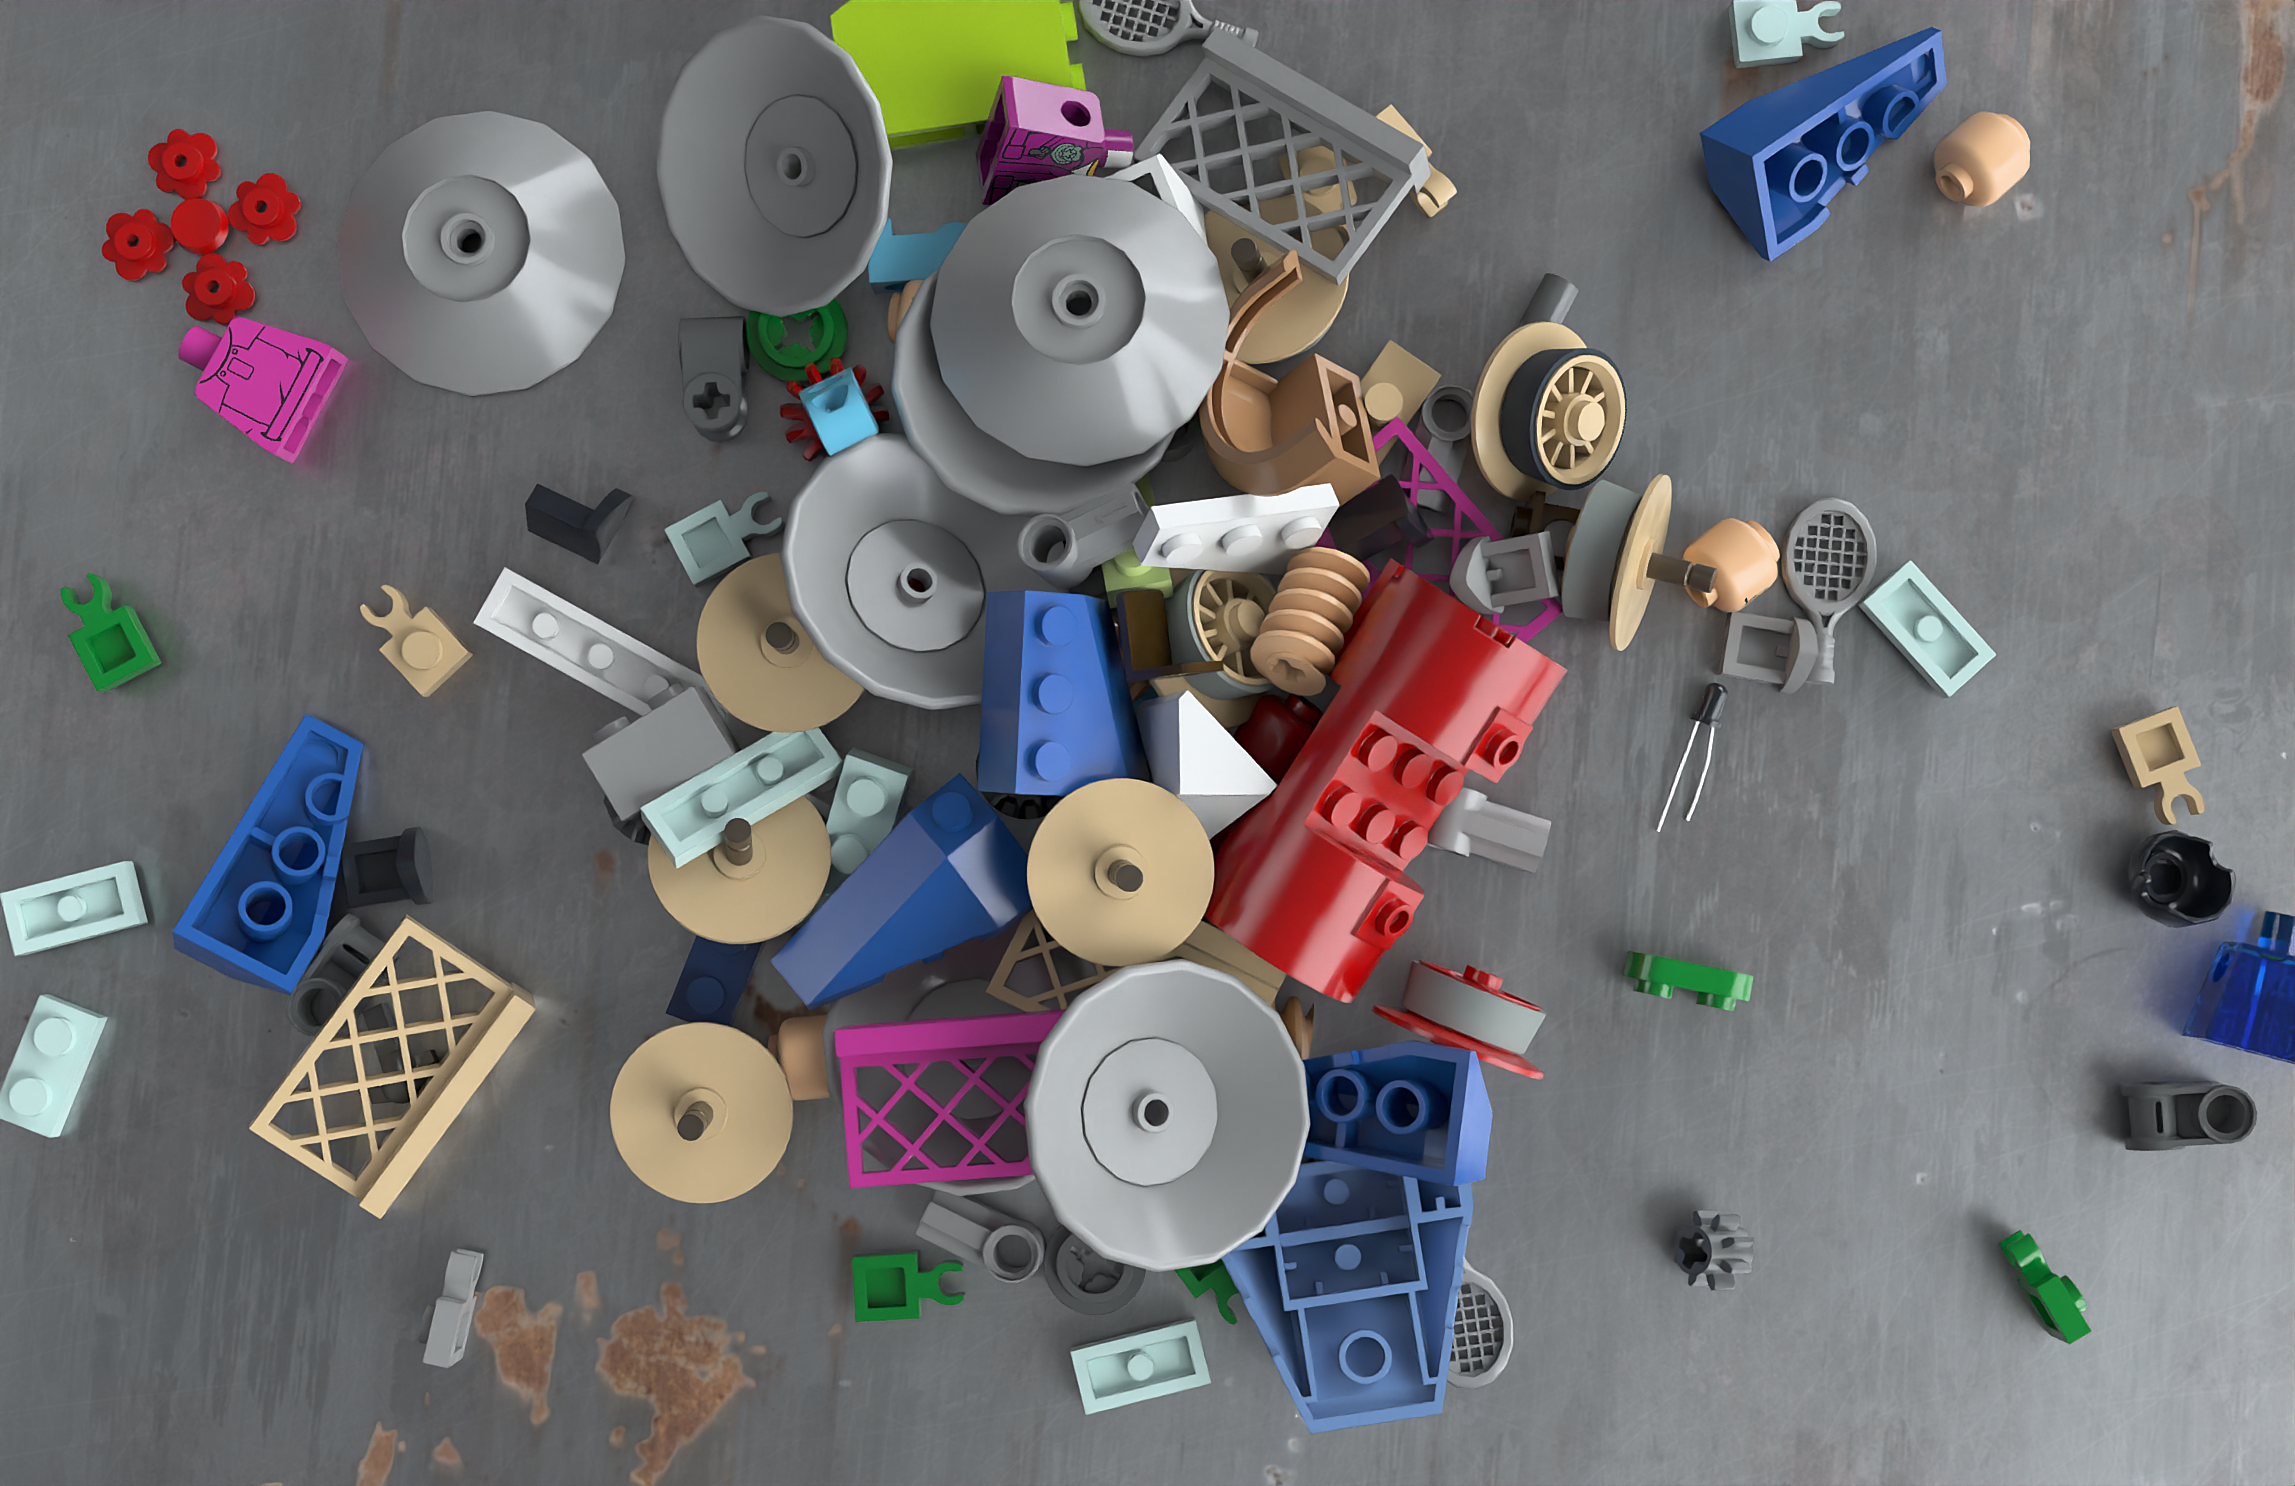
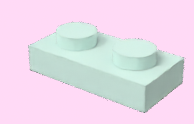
[1857,560,1997,699]
[0,861,148,956]
[0,994,108,1138]
[1070,1317,1211,1415]

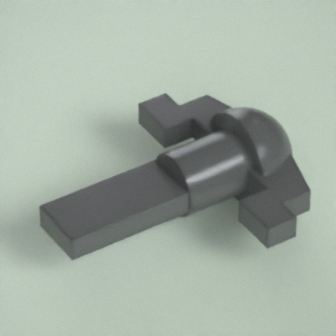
[358,1003,439,1104]

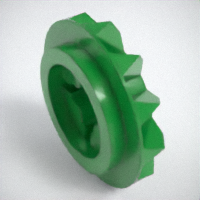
[746,298,848,383]

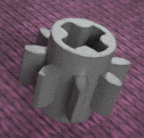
[1674,1210,1755,1291]

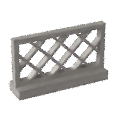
[1132,26,1431,286]

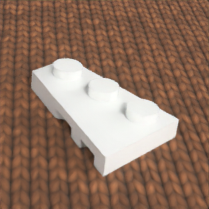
[1132,483,1339,575]

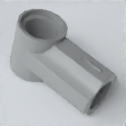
[1400,384,1474,515]
[1017,482,1149,589]
[1426,786,1551,873]
[915,1190,1046,1284]

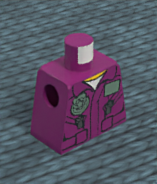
[976,76,1133,205]

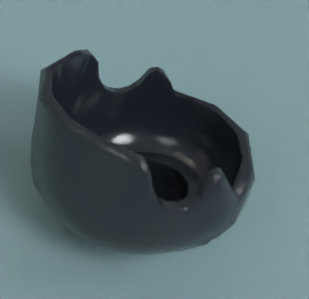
[2128,830,2236,928]

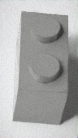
[581,683,741,821]

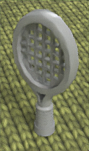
[1077,0,1259,57]
[1780,497,1877,685]
[1447,1258,1513,1389]

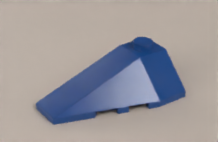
[1700,27,1947,262]
[172,714,363,995]
[770,773,1033,1011]
[1302,1040,1493,1186]

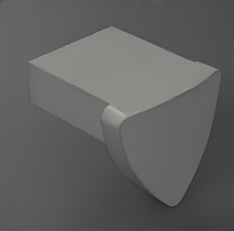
[1449,531,1561,615]
[1717,612,1818,694]

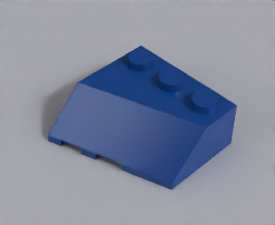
[977,590,1151,796]

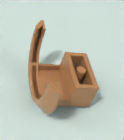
[1198,249,1381,509]

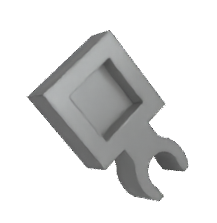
[418,1248,484,1369]

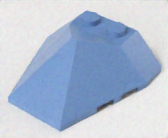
[1221,1161,1474,1434]

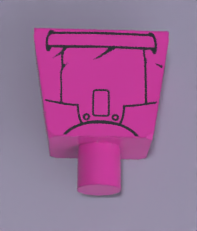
[178,316,349,464]

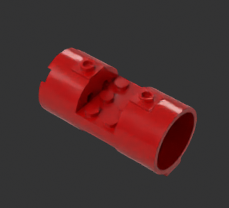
[1204,558,1568,1003]

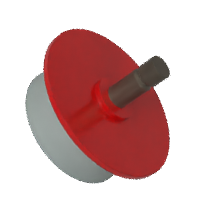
[1371,959,1546,1080]

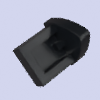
[1328,474,1435,562]
[525,483,633,565]
[341,827,434,908]

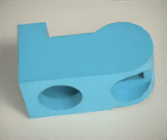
[868,218,967,294]
[798,367,879,456]

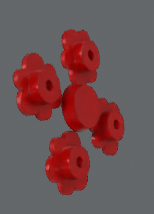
[102,129,301,325]

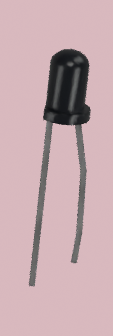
[1655,683,1728,832]

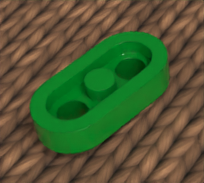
[1623,951,1754,1011]

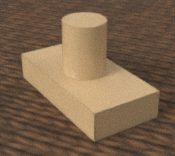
[1360,340,1442,468]

